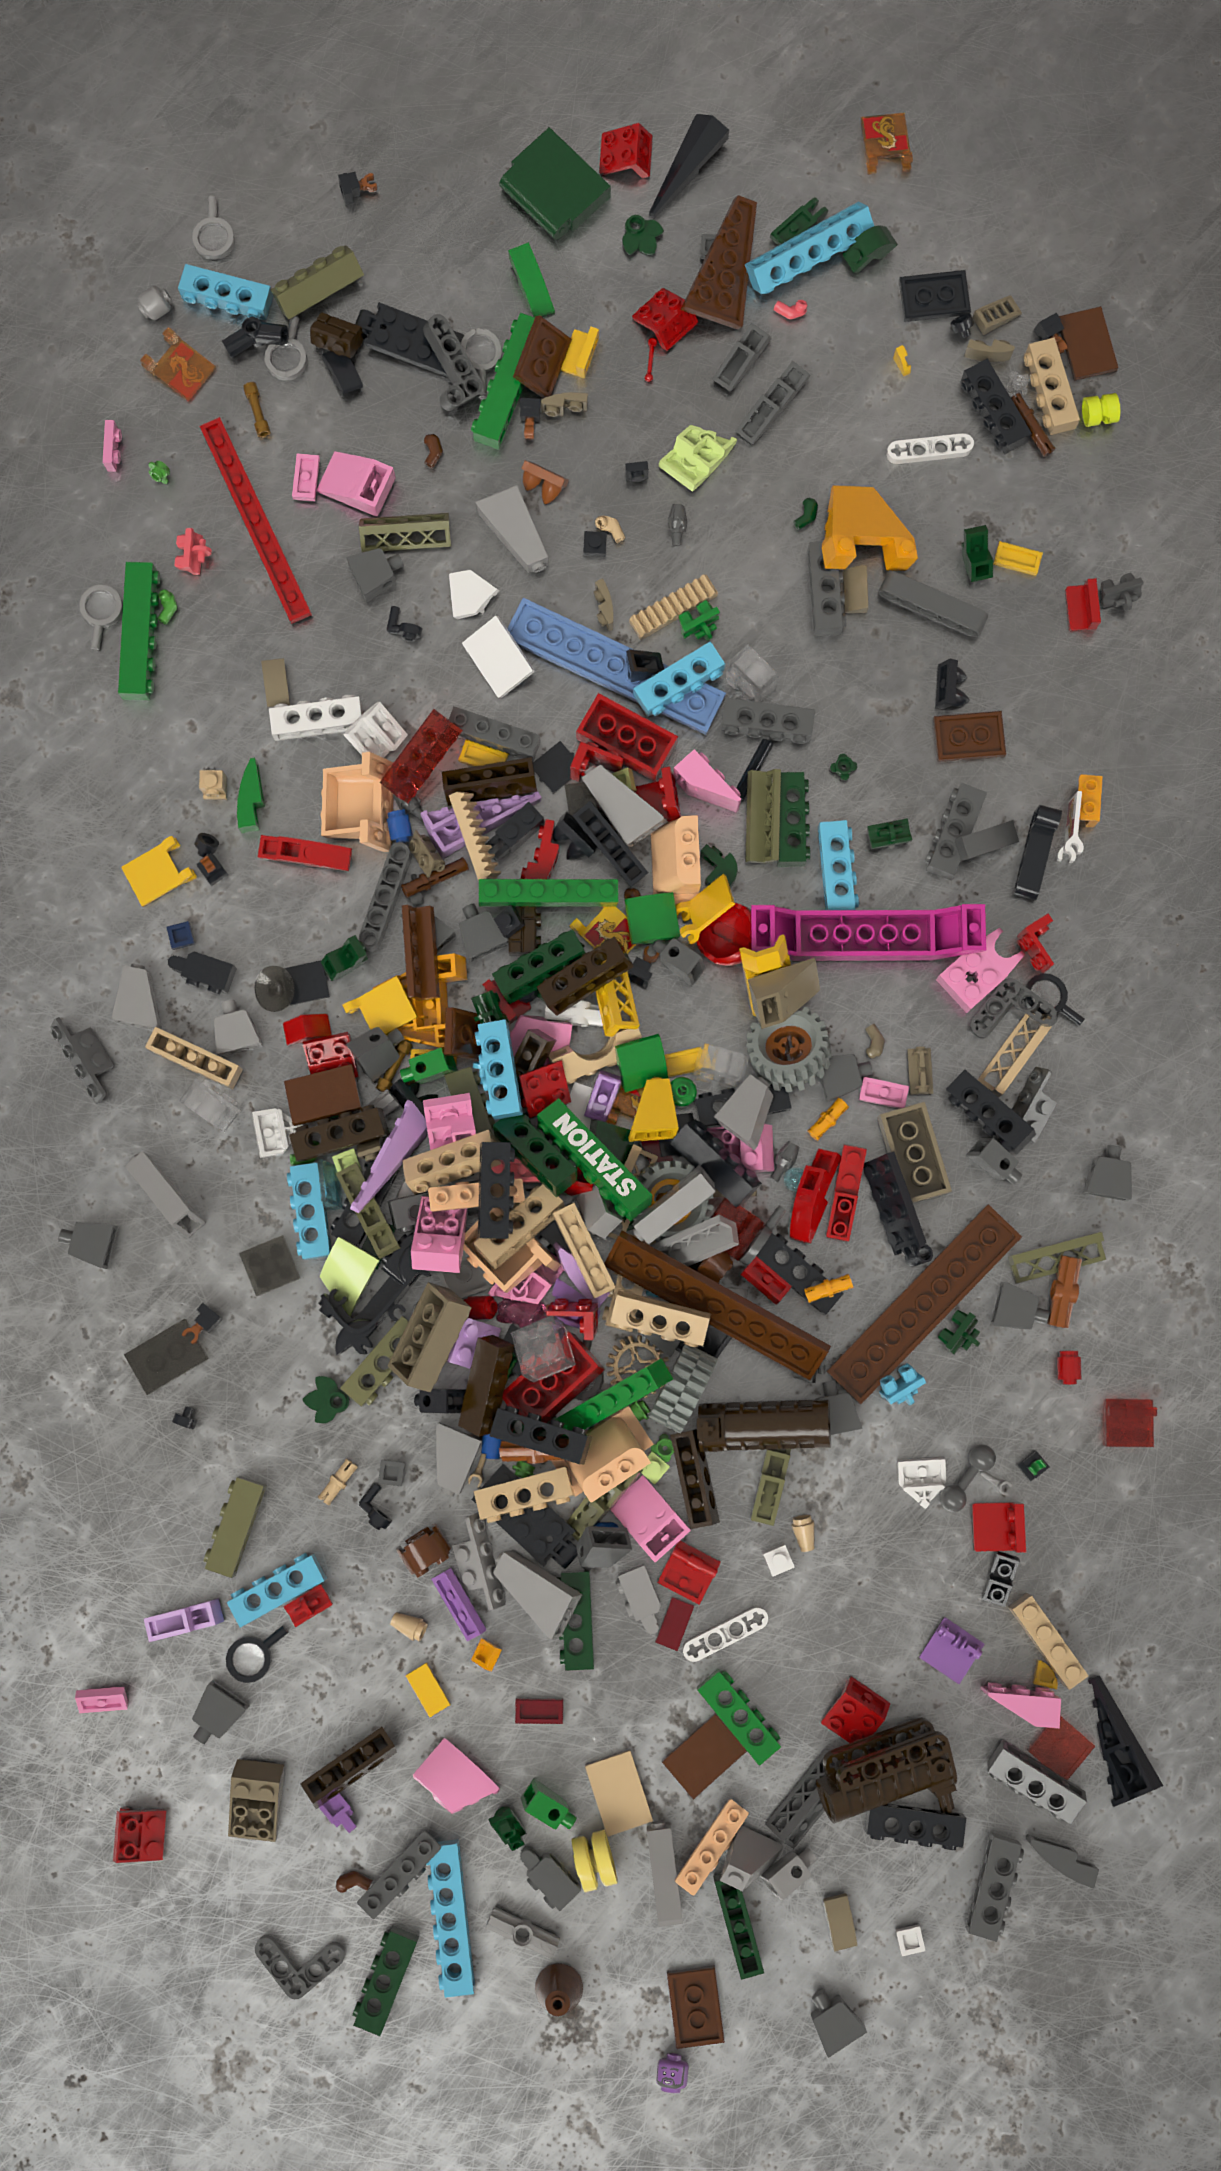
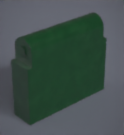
[499,127,611,240]

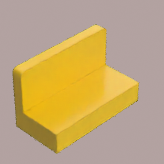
[561,327,599,379]

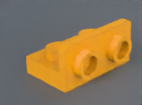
[1078,774,1103,827]

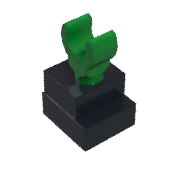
[1016,1450,1049,1482]

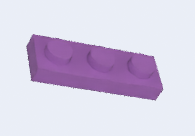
[431,1568,486,1641]

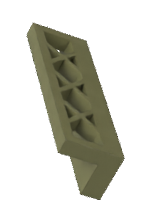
[359,513,451,552]
[745,769,781,864]
[1008,1232,1106,1284]

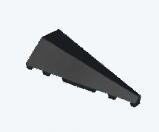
[649,114,729,219]
[1088,1675,1164,1807]

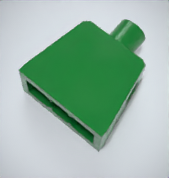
[400,1047,458,1084]
[520,1778,577,1830]

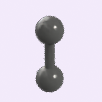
[940,1444,996,1512]

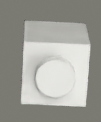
[762,1543,795,1576]

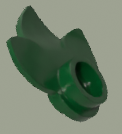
[622,215,664,255]
[302,1376,350,1423]

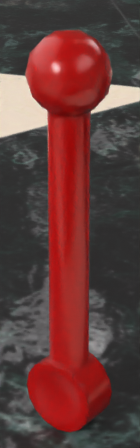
[644,338,657,382]

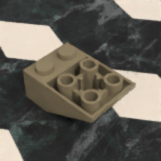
[748,958,820,1029]
[228,1759,285,1842]

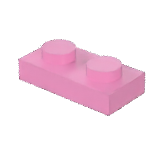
[103,420,122,472]
[292,454,320,501]
[858,1077,909,1109]
[75,1687,128,1713]

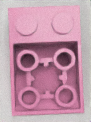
[316,451,396,517]
[673,749,741,812]
[707,1124,774,1173]
[411,1196,468,1273]
[610,1475,691,1562]
[981,1682,1061,1729]

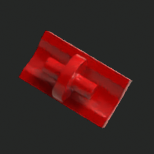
[283,1583,333,1627]

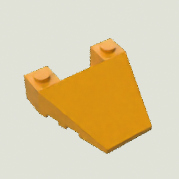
[822,485,918,571]
[373,953,467,1048]

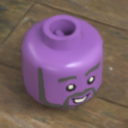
[656,2053,689,2093]

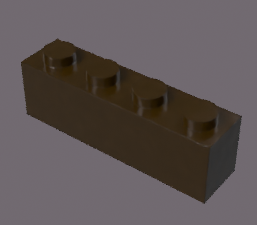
[458,1335,514,1437]

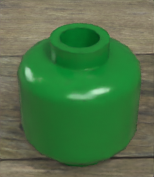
[670,1077,697,1108]

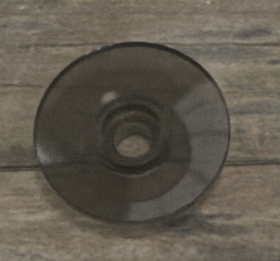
[254,966,295,1012]

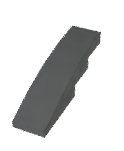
[735,360,811,445]

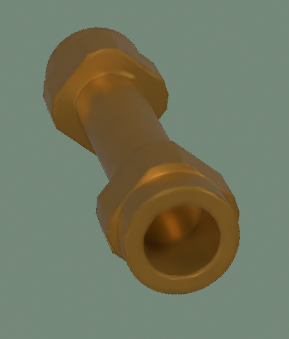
[243,382,270,437]
[375,1040,413,1092]

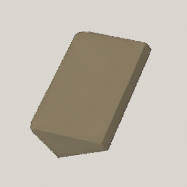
[843,565,868,614]

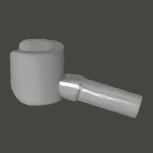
[980,1471,1013,1495]

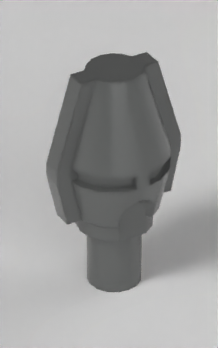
[668,504,687,545]
[393,786,423,821]
[771,1141,800,1182]

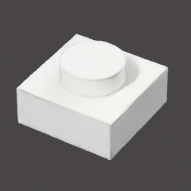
[895,1924,925,1956]

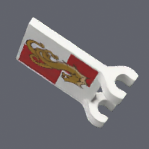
[1056,791,1084,863]

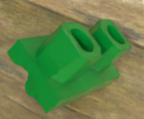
[678,600,720,641]

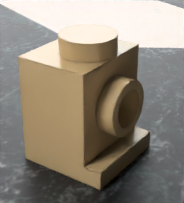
[199,770,227,800]

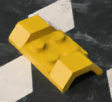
[739,934,791,1016]

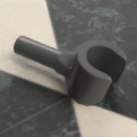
[409,874,424,907]

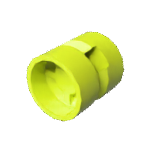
[1082,393,1120,427]

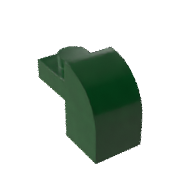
[843,225,898,273]
[961,525,993,582]
[700,844,738,889]
[321,935,368,981]

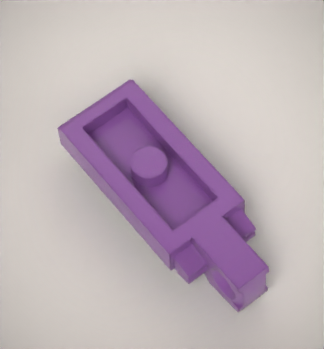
[319,1793,357,1833]

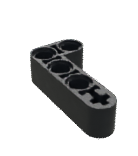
[1013,805,1062,900]

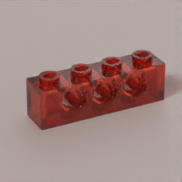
[380,709,463,803]

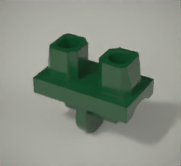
[867,818,912,849]
[471,990,509,1024]
[938,1310,980,1355]
[488,1807,527,1851]

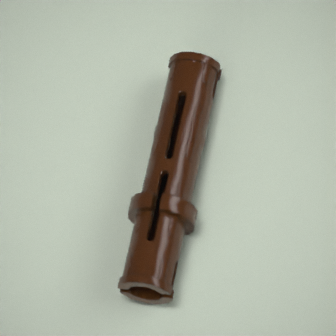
[1011,393,1056,457]
[401,857,469,898]

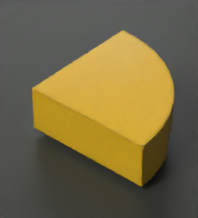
[893,345,911,377]
[1032,1659,1058,1690]

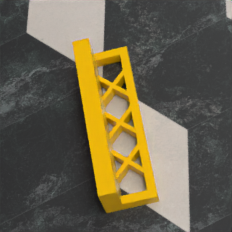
[593,945,640,1037]

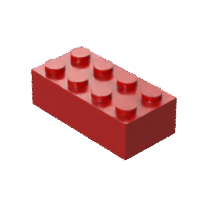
[576,693,678,782]
[502,1331,605,1432]

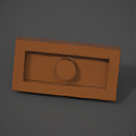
[521,460,569,505]

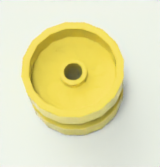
[571,1829,618,1893]

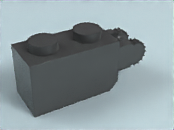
[520,1846,581,1911]

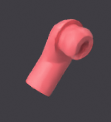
[773,300,808,320]

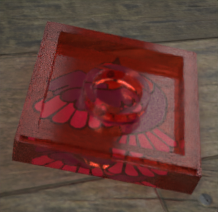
[1027,1716,1095,1780]

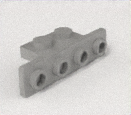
[452,1513,506,1610]

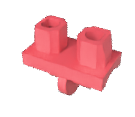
[175,528,212,575]

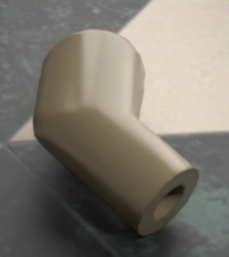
[865,1023,885,1059]

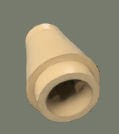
[791,1515,815,1552]
[390,1612,428,1641]

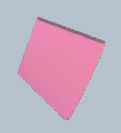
[510,1015,572,1066]
[423,1093,476,1150]
[488,1249,564,1304]
[413,1738,500,1814]

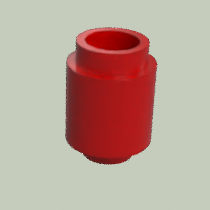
[463,1296,498,1320]
[1057,1351,1082,1385]

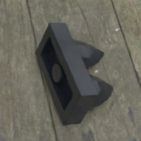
[935,658,970,709]
[553,812,597,860]
[390,1078,438,1118]

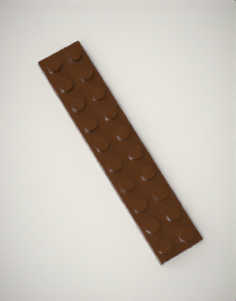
[826,1204,1022,1405]
[604,1230,831,1380]

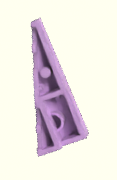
[421,792,542,859]
[350,1100,427,1213]

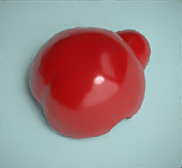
[696,903,751,966]

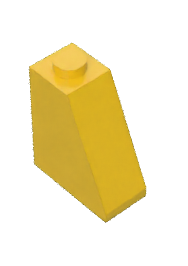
[628,1077,679,1142]

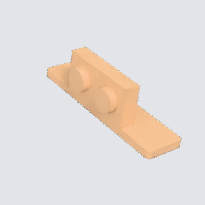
[428,1178,525,1212]
[675,1799,749,1896]

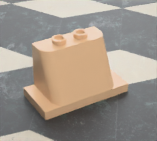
[321,752,394,852]
[651,815,701,905]
[463,1208,561,1293]
[551,1406,654,1503]

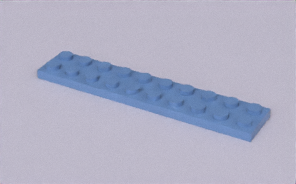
[507,598,726,735]

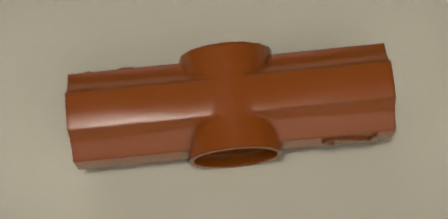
[1047,1255,1082,1328]
[499,1436,569,1464]

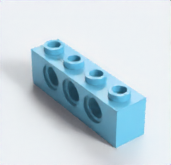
[178,264,274,320]
[633,641,725,717]
[818,820,859,910]
[475,1020,523,1120]
[287,1163,332,1260]
[227,1553,327,1628]

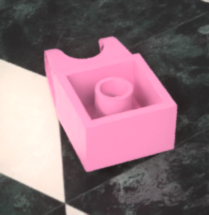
[936,928,1025,1013]

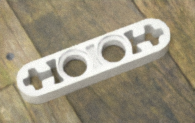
[886,433,974,464]
[683,1607,768,1662]

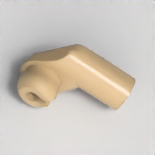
[595,516,626,543]

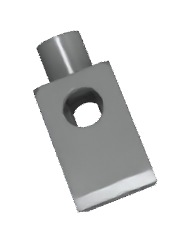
[214,1000,263,1057]
[760,1848,817,1900]

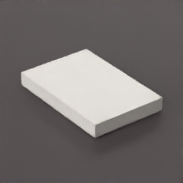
[462,616,535,698]

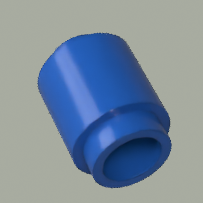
[386,809,413,843]
[481,1434,503,1460]

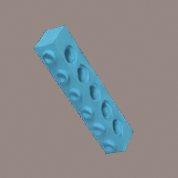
[745,201,874,294]
[426,1839,475,1998]

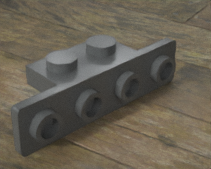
[50,1017,114,1104]
[996,1067,1057,1143]
[357,1831,441,1919]

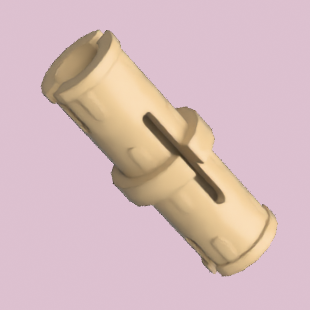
[318,1458,358,1506]

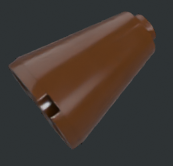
[535,1963,583,2016]

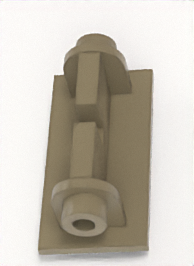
[409,830,445,878]
[907,1046,933,1095]

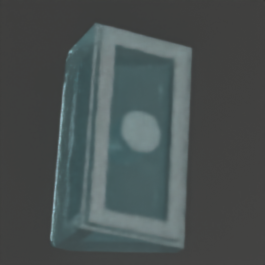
[318,1159,342,1211]

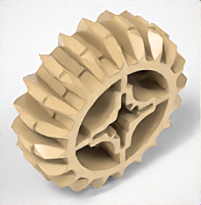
[606,1335,669,1398]

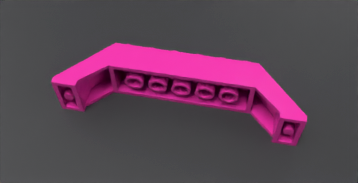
[751,904,986,961]

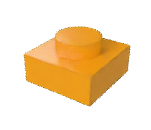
[471,1638,502,1672]

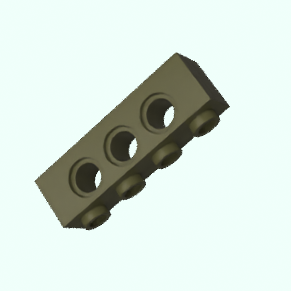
[340,1316,409,1407]

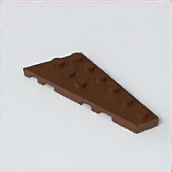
[680,195,757,330]

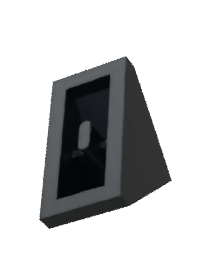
[626,649,664,682]

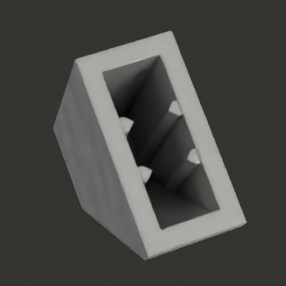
[111,963,162,1030]
[714,1074,773,1150]
[436,1422,482,1497]
[720,1825,783,1891]

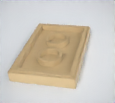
[585,1750,653,1837]

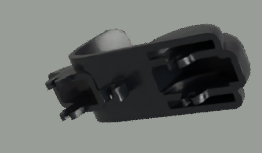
[318,1232,432,1356]

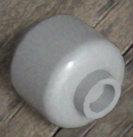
[137,286,172,320]

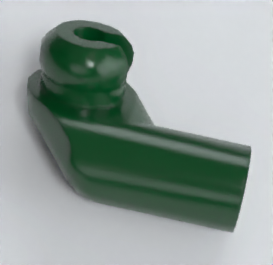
[793,498,818,530]

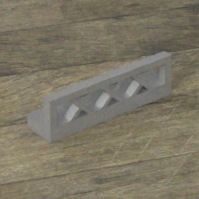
[650,1215,739,1266]

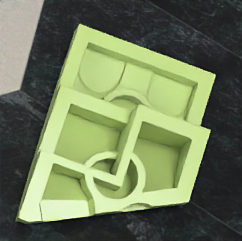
[658,425,737,492]
[320,1237,380,1317]

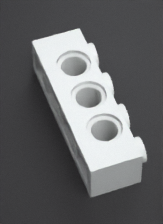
[269,695,363,741]

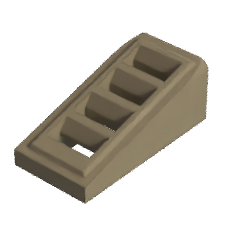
[972,295,1022,336]

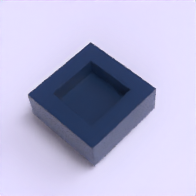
[166,921,195,950]

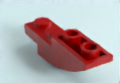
[519,819,560,907]
[258,835,352,871]
[826,1144,867,1241]
[790,1149,841,1244]

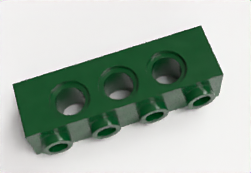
[777,772,810,867]
[492,929,586,1005]
[493,1113,578,1198]
[556,1570,594,1671]
[713,1873,764,1980]
[352,1925,419,2037]

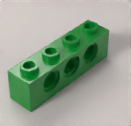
[697,1669,781,1766]

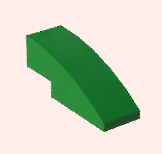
[508,242,555,317]
[237,757,265,833]

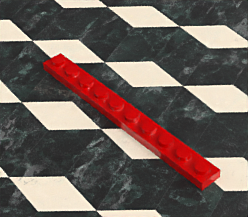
[200,417,312,624]

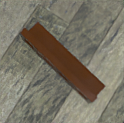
[402,905,440,1001]

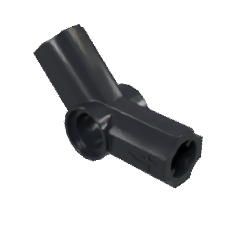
[222,317,289,358]

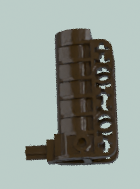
[697,1400,831,1452]
[816,1717,957,1824]

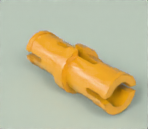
[807,1097,849,1141]
[804,1274,853,1303]

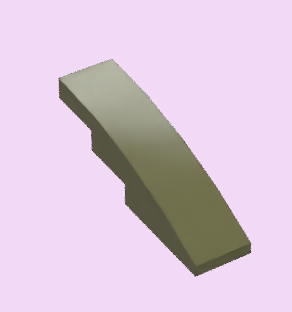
[336,1163,400,1259]
[751,1449,791,1526]
[567,1469,643,1541]

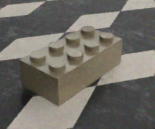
[877,1102,952,1203]
[388,1282,471,1393]

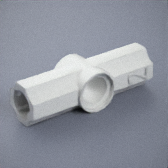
[545,1001,603,1027]

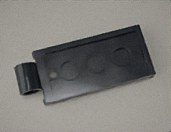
[355,302,465,378]
[863,1151,933,1267]
[471,1464,578,1569]

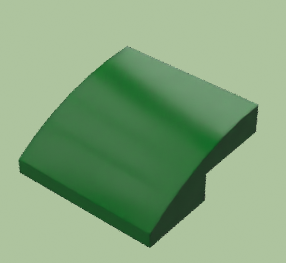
[624,893,680,944]
[615,1033,668,1093]

